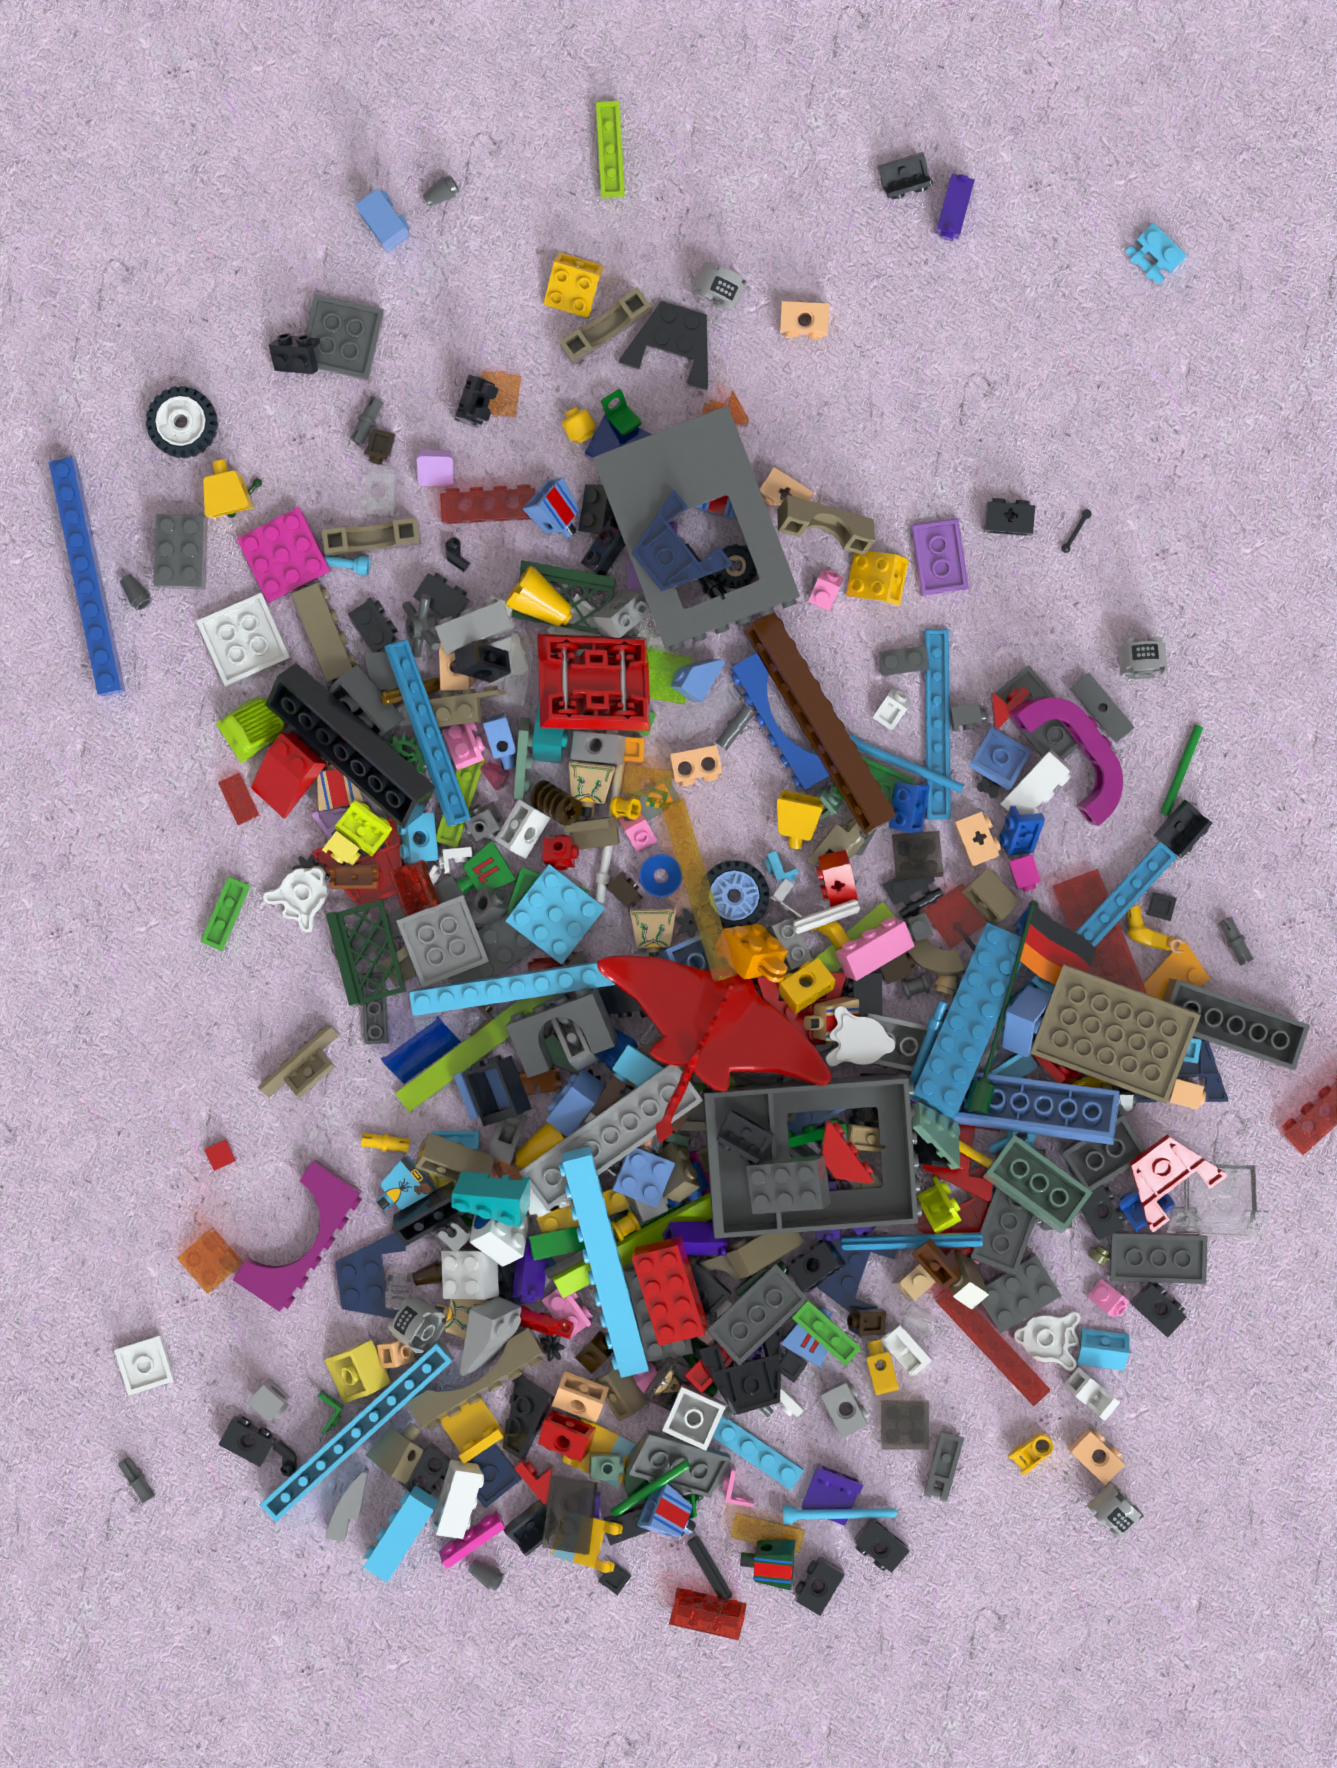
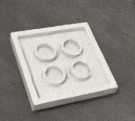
[196,593,291,687]

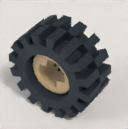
[715,544,757,589]

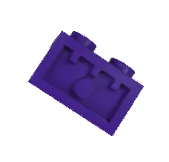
[801,1464,863,1525]

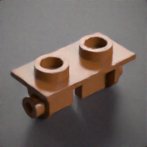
[518,1067,562,1096]

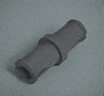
[349,396,384,445]
[715,704,756,751]
[1218,916,1254,966]

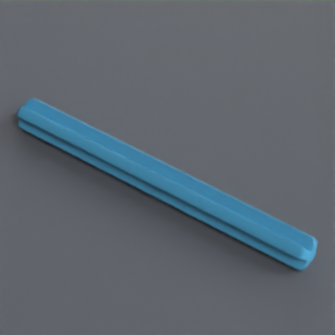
[841,1233,983,1250]

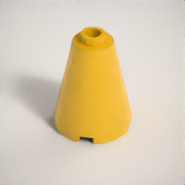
[505,565,573,627]
[514,1122,575,1170]

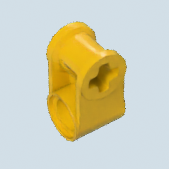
[1007,1432,1053,1475]

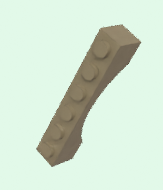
[407,1328,547,1430]

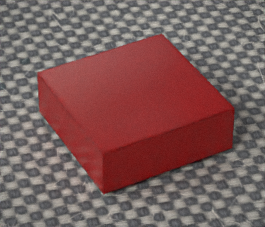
[204,1139,236,1171]

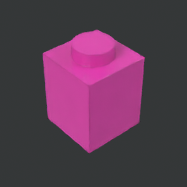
[1008,855,1041,892]

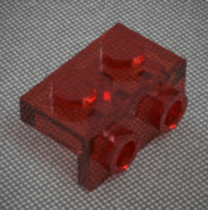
[389,860,440,916]

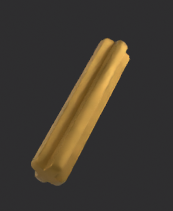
[380,678,440,705]

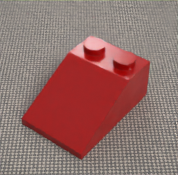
[251,733,327,819]

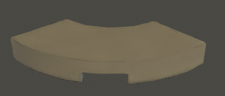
[906,938,965,976]

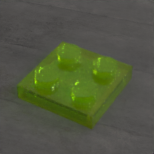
[647,650,693,705]

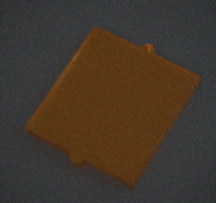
[482,371,522,418]

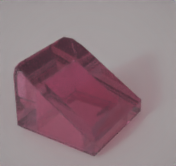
[480,762,510,791]

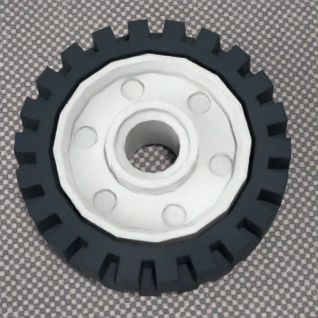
[146,386,218,458]

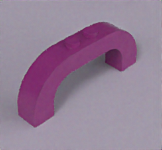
[1009,696,1123,826]

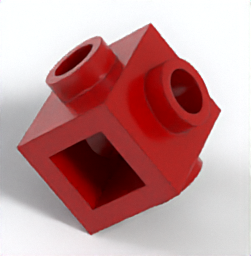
[542,834,579,871]

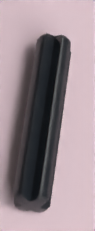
[687,1535,732,1602]

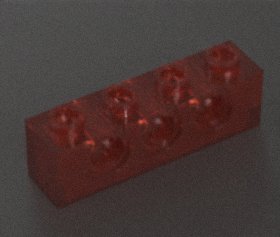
[440,484,536,524]
[1280,1076,1337,1155]

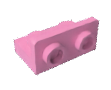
[443,722,485,770]
[542,1288,593,1338]

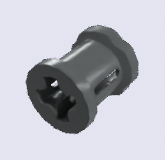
[901,972,930,1000]

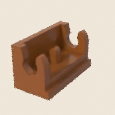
[329,865,379,889]

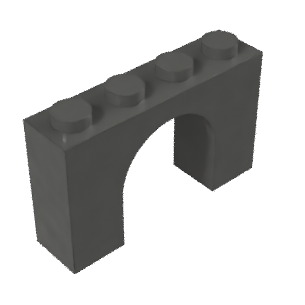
[506,987,619,1078]

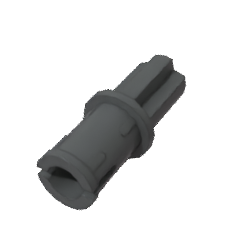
[118,1457,155,1503]

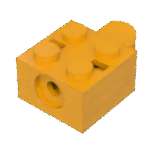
[715,924,788,982]

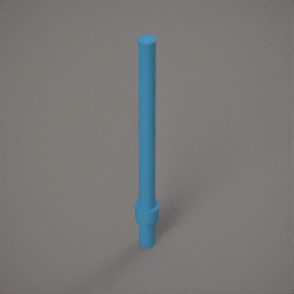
[849,734,965,793]
[909,1000,948,1102]

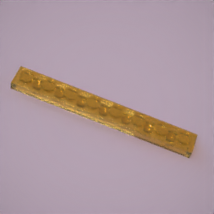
[661,798,737,982]

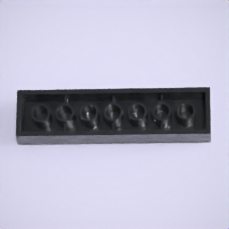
[265,663,435,829]

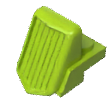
[216,696,284,763]

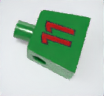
[456,841,516,894]

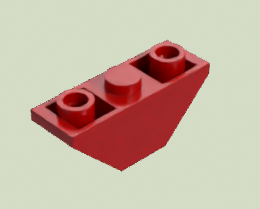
[820,1119,874,1184]

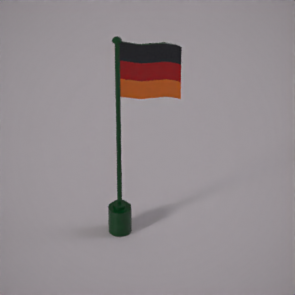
[964,900,1096,1114]

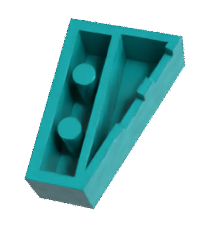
[532,700,568,764]
[452,1171,530,1228]

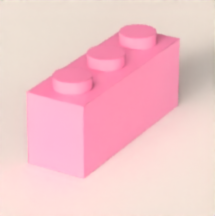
[836,918,915,981]

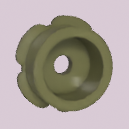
[1088,1245,1111,1266]

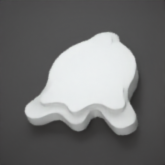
[263,866,328,932]
[826,1006,895,1066]
[1013,1311,1081,1371]

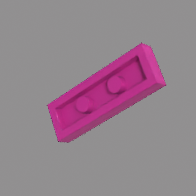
[439,1510,505,1569]

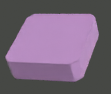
[417,450,454,486]

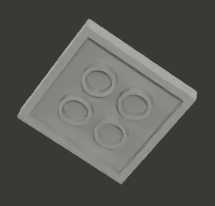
[395,895,489,988]

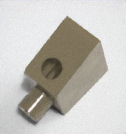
[365,1423,423,1485]

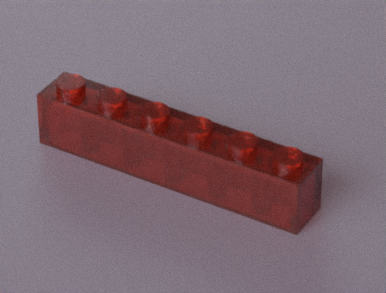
[934,1286,1051,1406]

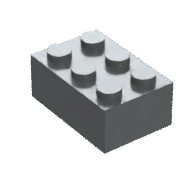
[154,514,208,589]
[328,665,404,741]
[1059,1113,1145,1191]
[746,1155,831,1214]
[981,1252,1062,1333]

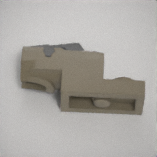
[806,817,877,867]

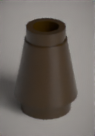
[412,1260,442,1286]

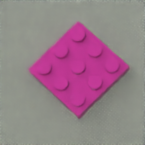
[237,507,332,603]

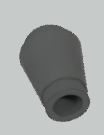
[423,175,460,207]
[120,574,152,611]
[468,1560,505,1591]

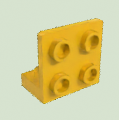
[544,252,605,318]
[846,551,909,606]
[440,1399,505,1464]

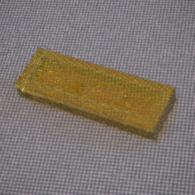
[730,1512,805,1554]

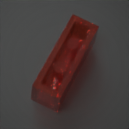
[669,1587,747,1640]

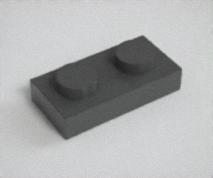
[879,646,930,676]

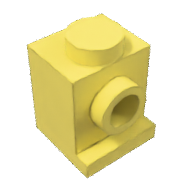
[322,831,361,866]

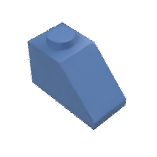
[670,659,725,702]

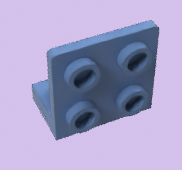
[453,1057,510,1120]

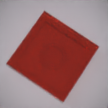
[923,883,988,949]

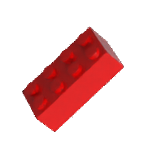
[631,1236,708,1346]

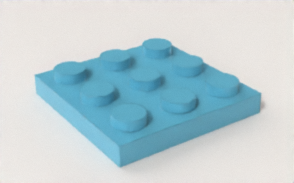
[504,864,605,965]

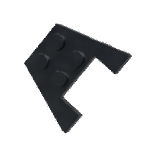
[619,301,708,391]
[696,1327,783,1415]

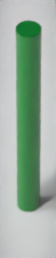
[1160,725,1203,816]
[610,1459,691,1518]

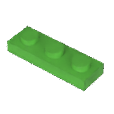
[200,876,251,951]
[792,1300,862,1366]

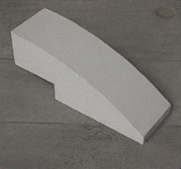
[326,1469,369,1542]

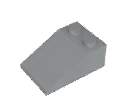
[867,1013,934,1071]
[460,1297,521,1376]

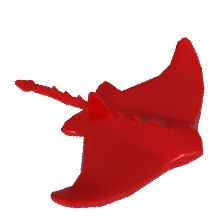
[597,955,832,1142]

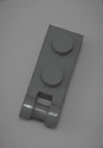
[923,1431,964,1502]

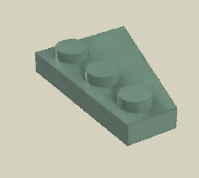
[514,717,533,800]
[911,1102,960,1170]

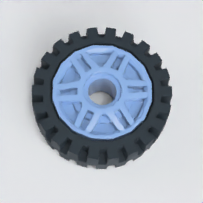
[699,860,770,929]

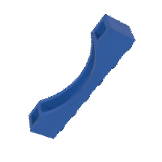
[730,652,830,791]

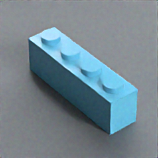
[363,1485,439,1582]

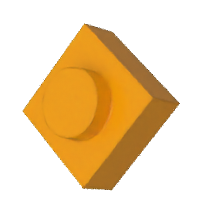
[624,737,645,762]

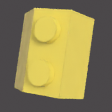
[324,1340,391,1403]

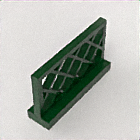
[512,560,617,635]
[326,900,407,1008]

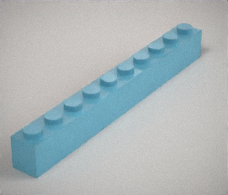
[409,953,647,1016]
[559,1146,649,1378]
[260,1340,455,1523]

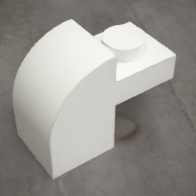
[1063,1367,1120,1421]

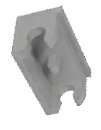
[431,1221,471,1253]

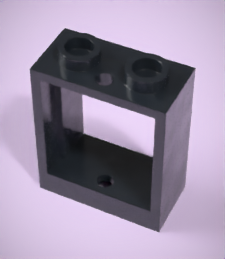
[463,1054,532,1126]

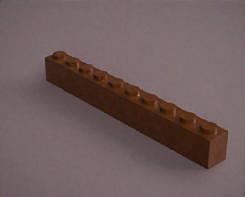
[744,612,897,835]

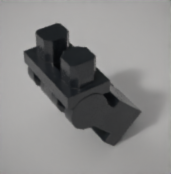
[454,374,499,428]

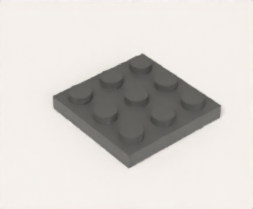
[305,294,385,381]

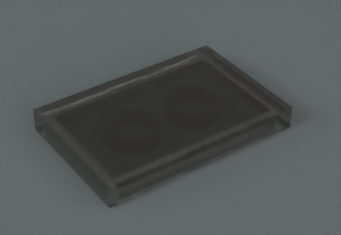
[542,1475,598,1555]

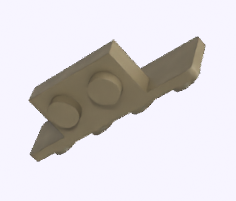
[428,686,506,727]
[258,1025,340,1098]

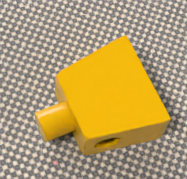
[203,460,254,519]
[777,789,825,849]
[866,1339,899,1396]

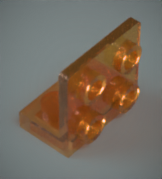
[177,1227,244,1293]

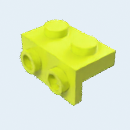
[334,800,392,856]
[916,1176,962,1234]

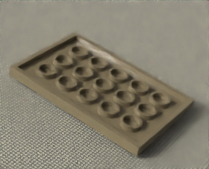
[1030,963,1201,1104]

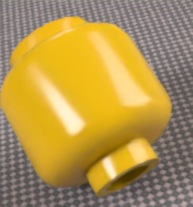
[561,406,596,444]

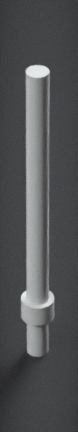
[595,762,625,903]

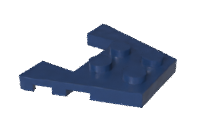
[632,490,733,592]
[1136,1037,1228,1103]
[335,1232,406,1319]
[815,1237,898,1312]

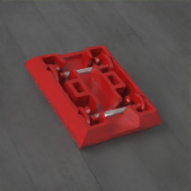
[537,634,650,731]

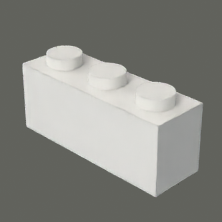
[1001,749,1072,815]
[431,1460,484,1539]

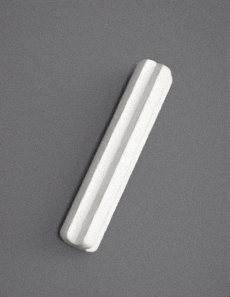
[793,899,860,934]

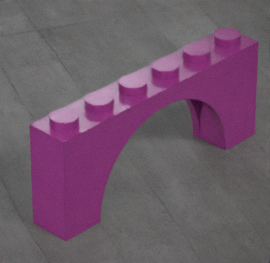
[233,1160,362,1312]

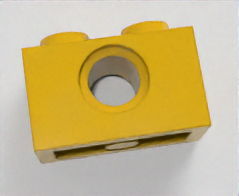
[779,958,835,1014]

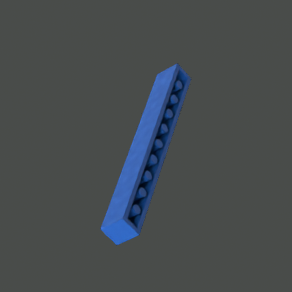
[49,457,126,696]

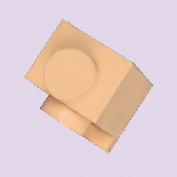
[377,1339,416,1368]

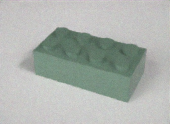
[983,1135,1093,1234]

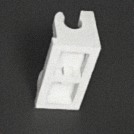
[881,1323,932,1376]

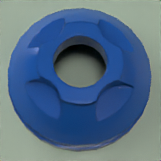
[639,854,683,897]

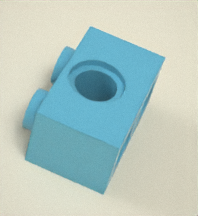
[397,813,439,864]

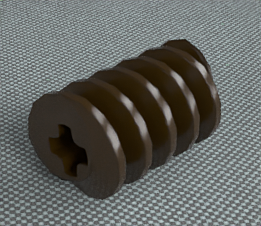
[530,780,582,826]

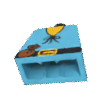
[376,1154,436,1211]

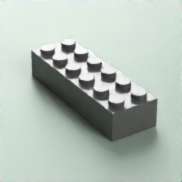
[1163,978,1310,1070]

